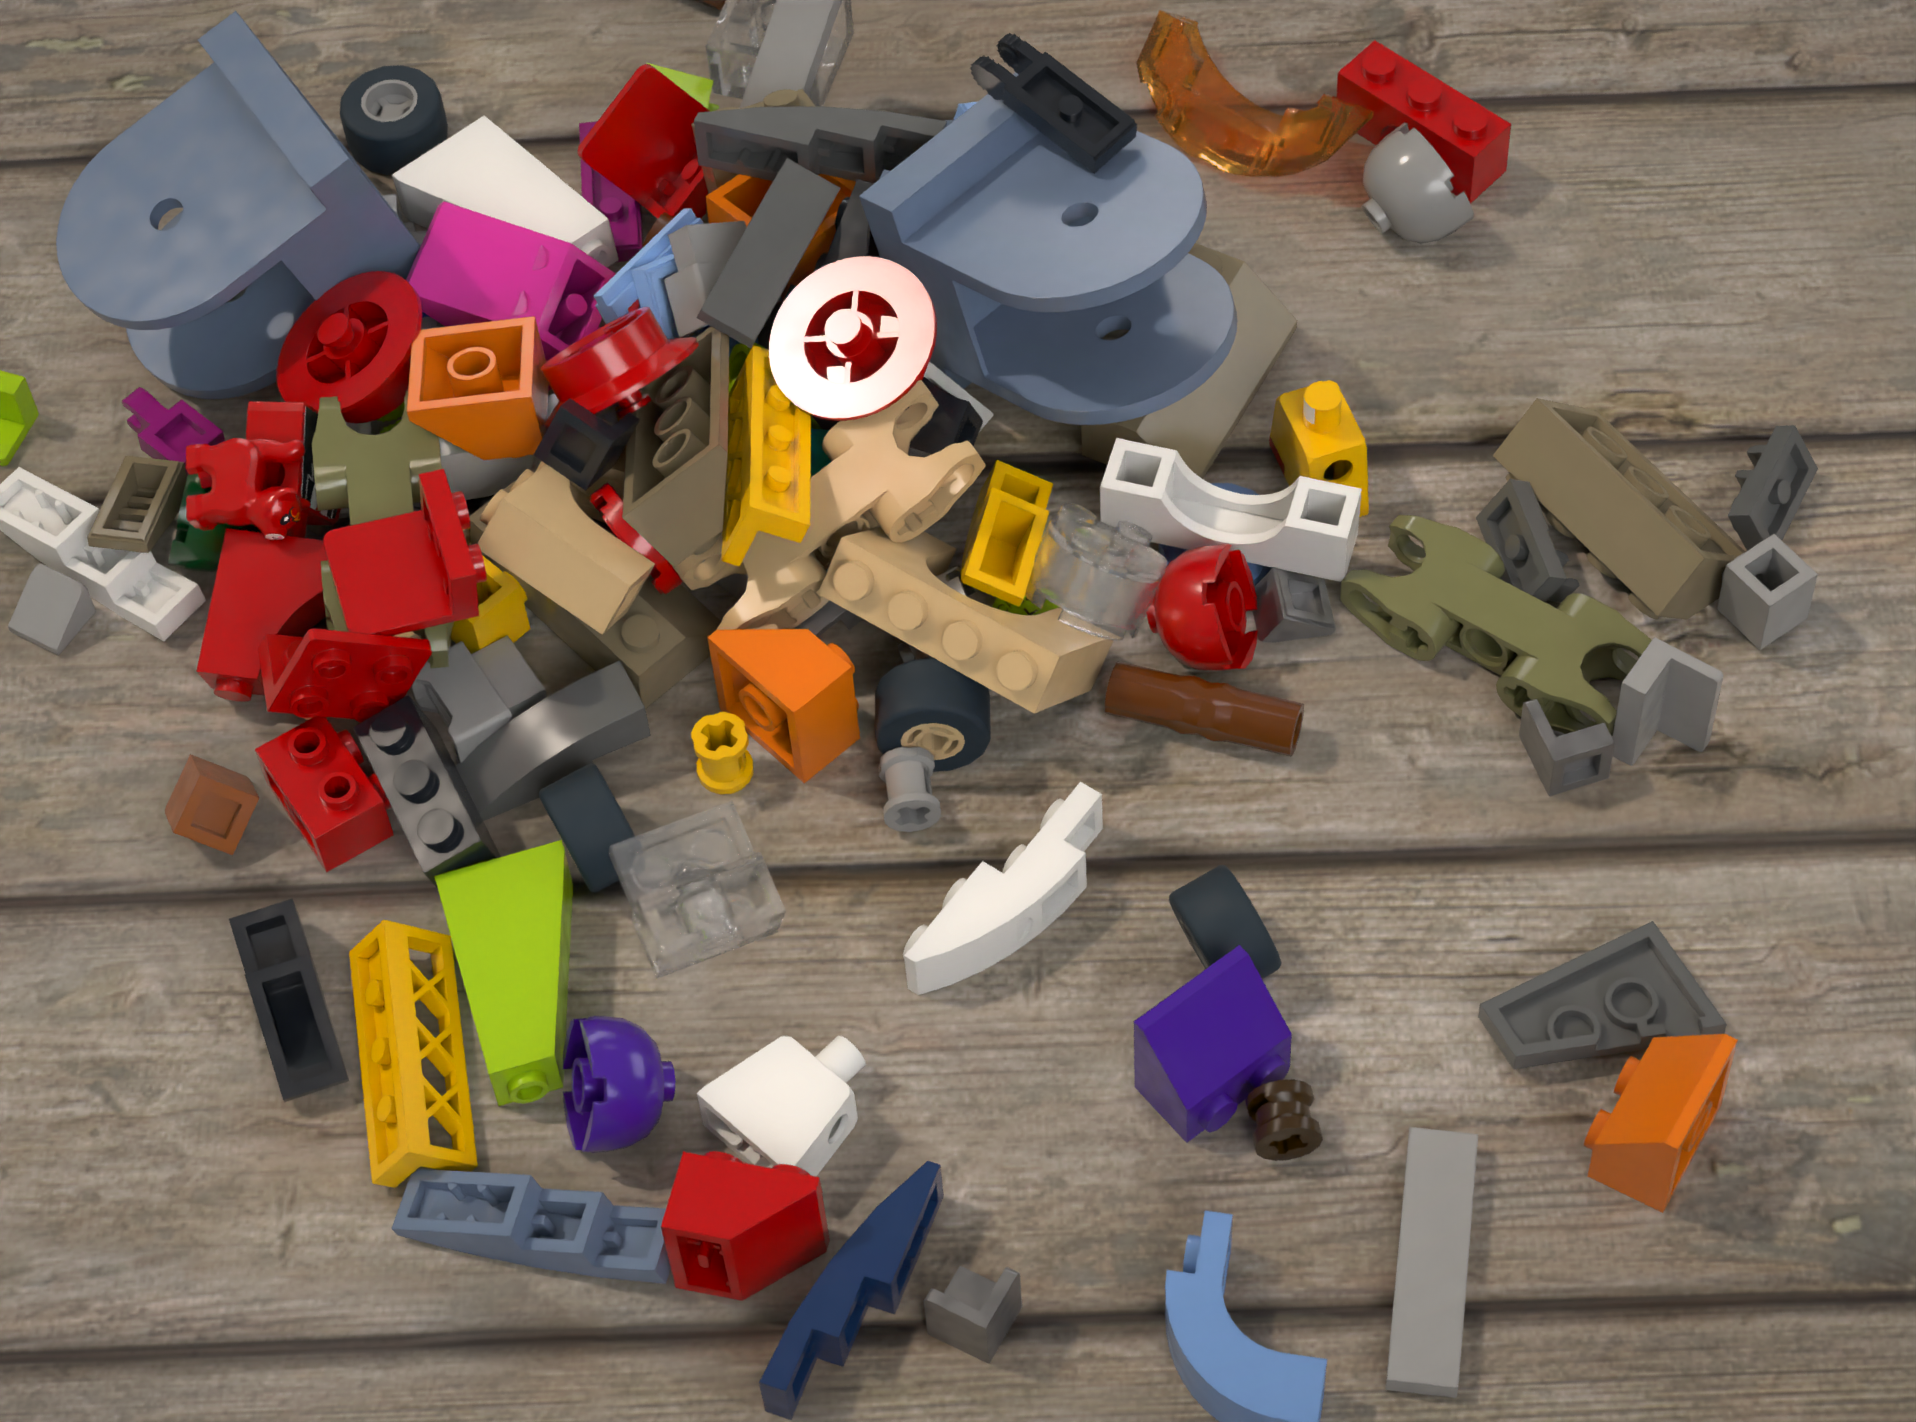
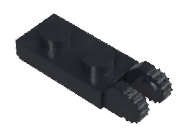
[970,33,1137,174]

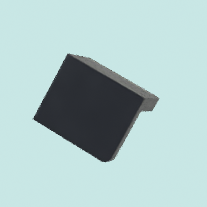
[533,398,640,491]

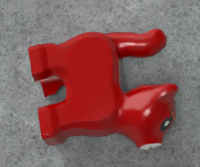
[186,438,311,540]

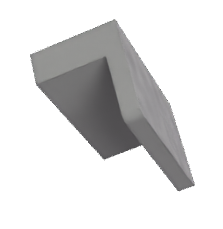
[1612,637,1724,766]

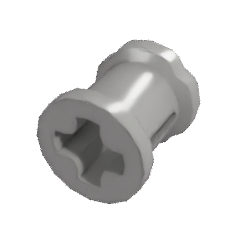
[878,747,941,832]

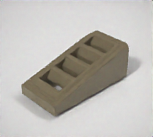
[87,456,187,553]

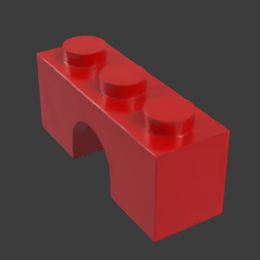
[1335,40,1511,204]

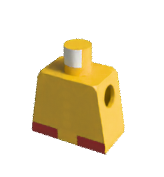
[1269,380,1369,517]

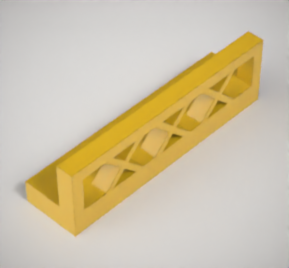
[721,345,811,567]
[349,919,478,1188]

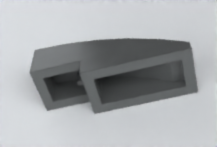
[697,158,840,348]
[456,661,651,821]

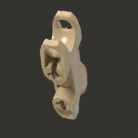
[673,380,986,630]

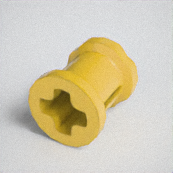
[691,712,754,795]

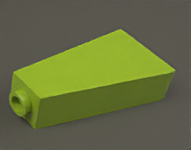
[435,840,573,1106]

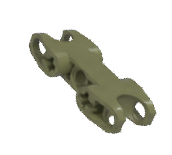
[312,391,454,668]
[1340,515,1652,736]

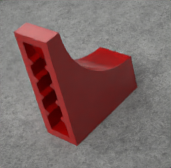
[196,528,327,702]

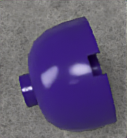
[563,1016,676,1153]

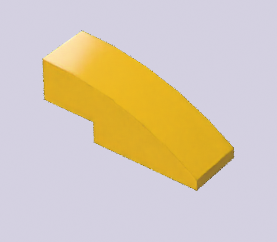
[961,460,1053,607]

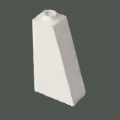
[392,116,618,267]

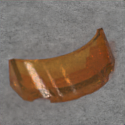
[1136,10,1374,178]

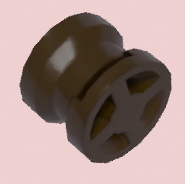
[1245,1079,1323,1161]

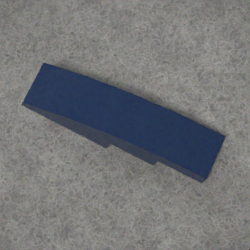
[759,1161,944,1420]

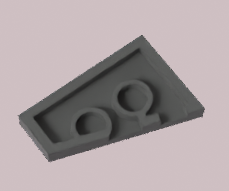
[1478,921,1727,1069]

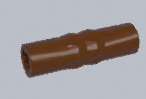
[1105,661,1304,757]

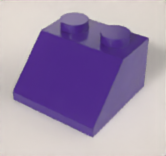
[1134,945,1292,1143]

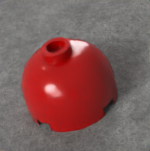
[1147,544,1258,671]

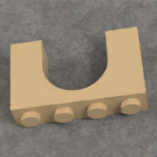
[478,419,673,635]
[818,527,1116,714]

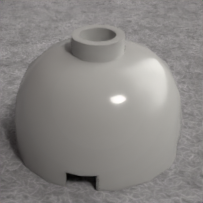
[1362,123,1474,244]

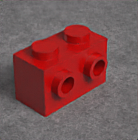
[255,716,394,873]

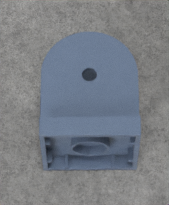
[56,11,421,399]
[859,72,1238,425]

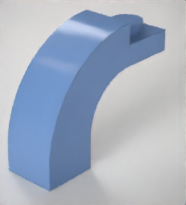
[1165,1211,1327,1422]

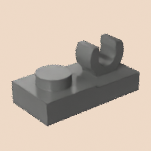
[1728,425,1818,551]
[1476,479,1580,603]

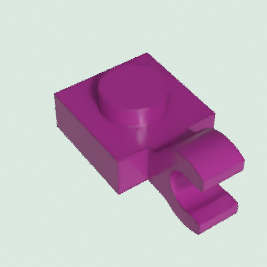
[122,387,225,477]

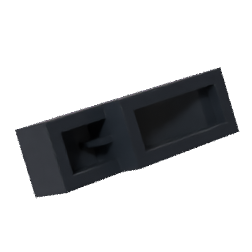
[229,898,349,1102]

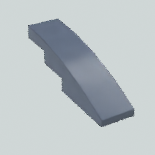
[391,1169,671,1284]

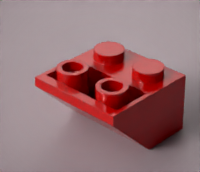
[661,1151,830,1301]

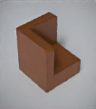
[165,754,259,855]

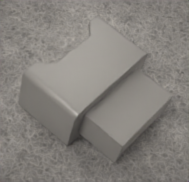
[664,221,783,338]
[410,635,547,764]

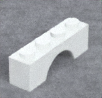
[1100,438,1362,582]

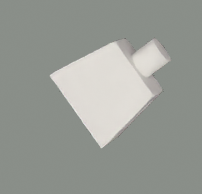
[697,1036,866,1176]

